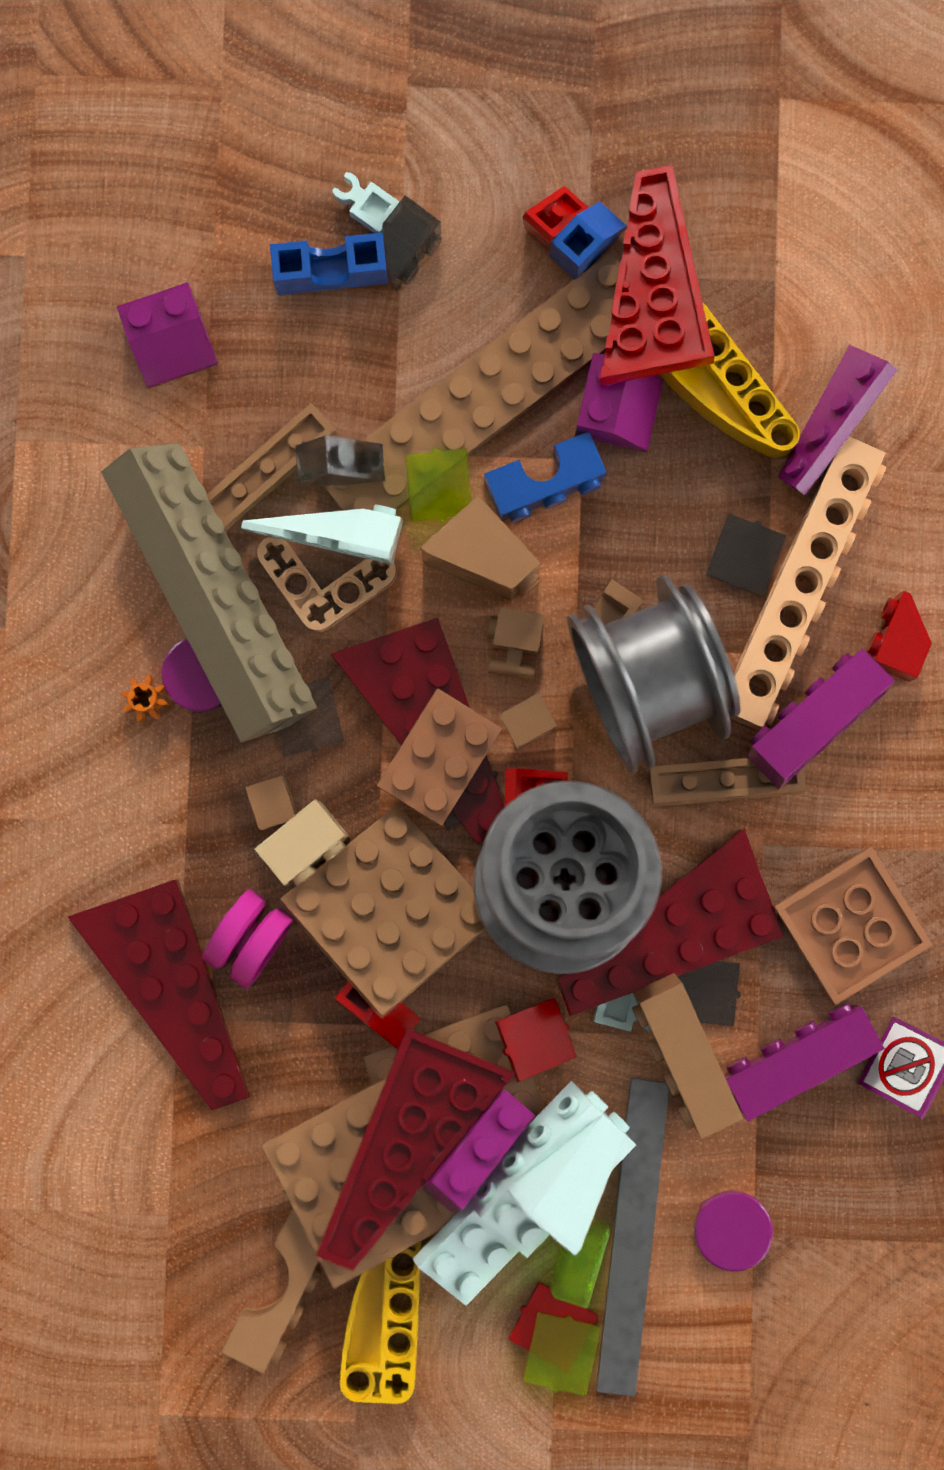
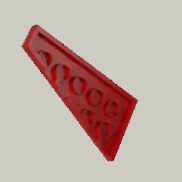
[600,165,714,385]

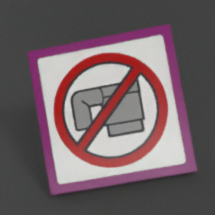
[858,1016,944,1119]

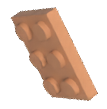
[377,688,503,827]

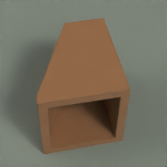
[421,496,541,601]

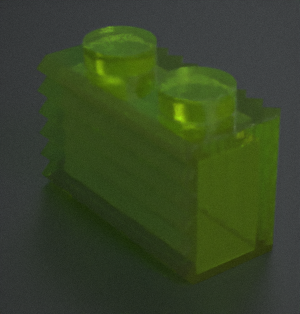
[550,1219,611,1308]

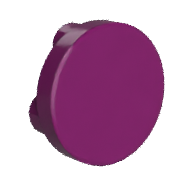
[162,638,222,713]
[694,1190,773,1271]

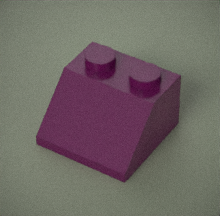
[117,282,218,388]
[575,353,663,452]

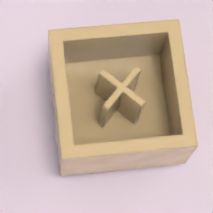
[255,799,350,886]

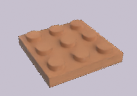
[773,847,933,1005]

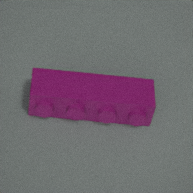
[748,649,895,790]
[724,1003,885,1122]

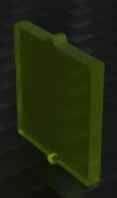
[405,447,471,521]
[523,1312,600,1396]

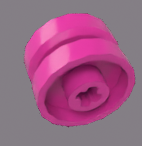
[201,889,294,990]

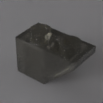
[382,195,442,291]
[295,435,385,486]

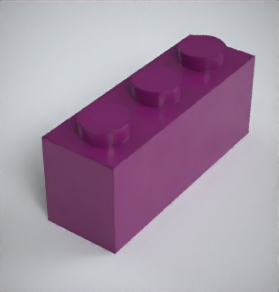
[422,1090,535,1212]

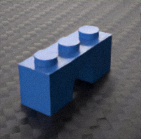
[270,232,389,295]
[484,431,607,523]

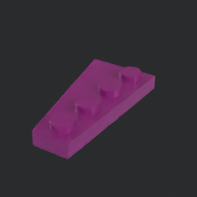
[778,345,898,495]

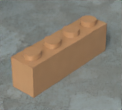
[632,973,743,1139]

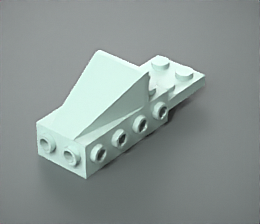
[413,1081,636,1305]

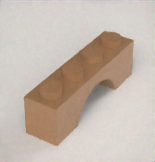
[221,1208,321,1374]

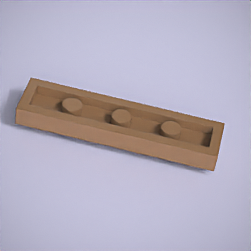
[207,403,337,532]
[649,758,806,807]

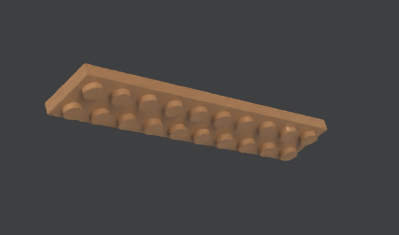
[316,252,620,511]

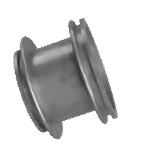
[567,574,741,773]
[474,781,662,974]

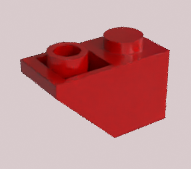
[866,591,932,682]
[335,982,421,1050]

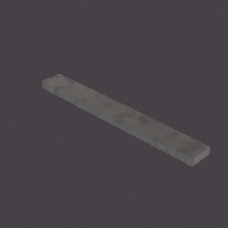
[596,1077,669,1396]

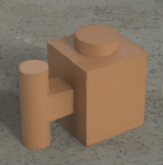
[487,607,545,680]

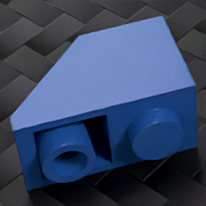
[549,202,627,279]

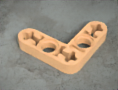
[257,537,397,633]

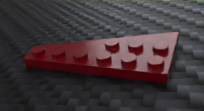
[331,617,505,844]
[556,828,784,1016]
[68,879,250,1110]
[315,1028,516,1271]

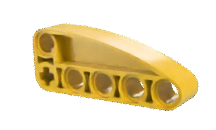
[659,303,800,459]
[340,1240,422,1404]

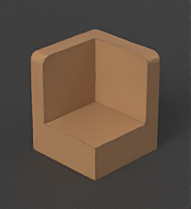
[593,579,644,625]
[500,693,557,750]
[245,775,297,830]

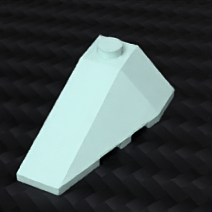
[241,505,403,565]

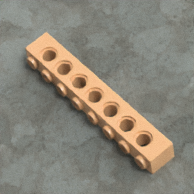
[729,436,886,730]

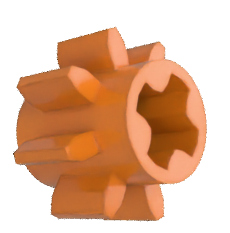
[120,675,170,723]

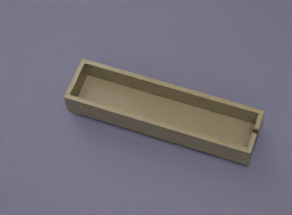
[101,443,317,743]

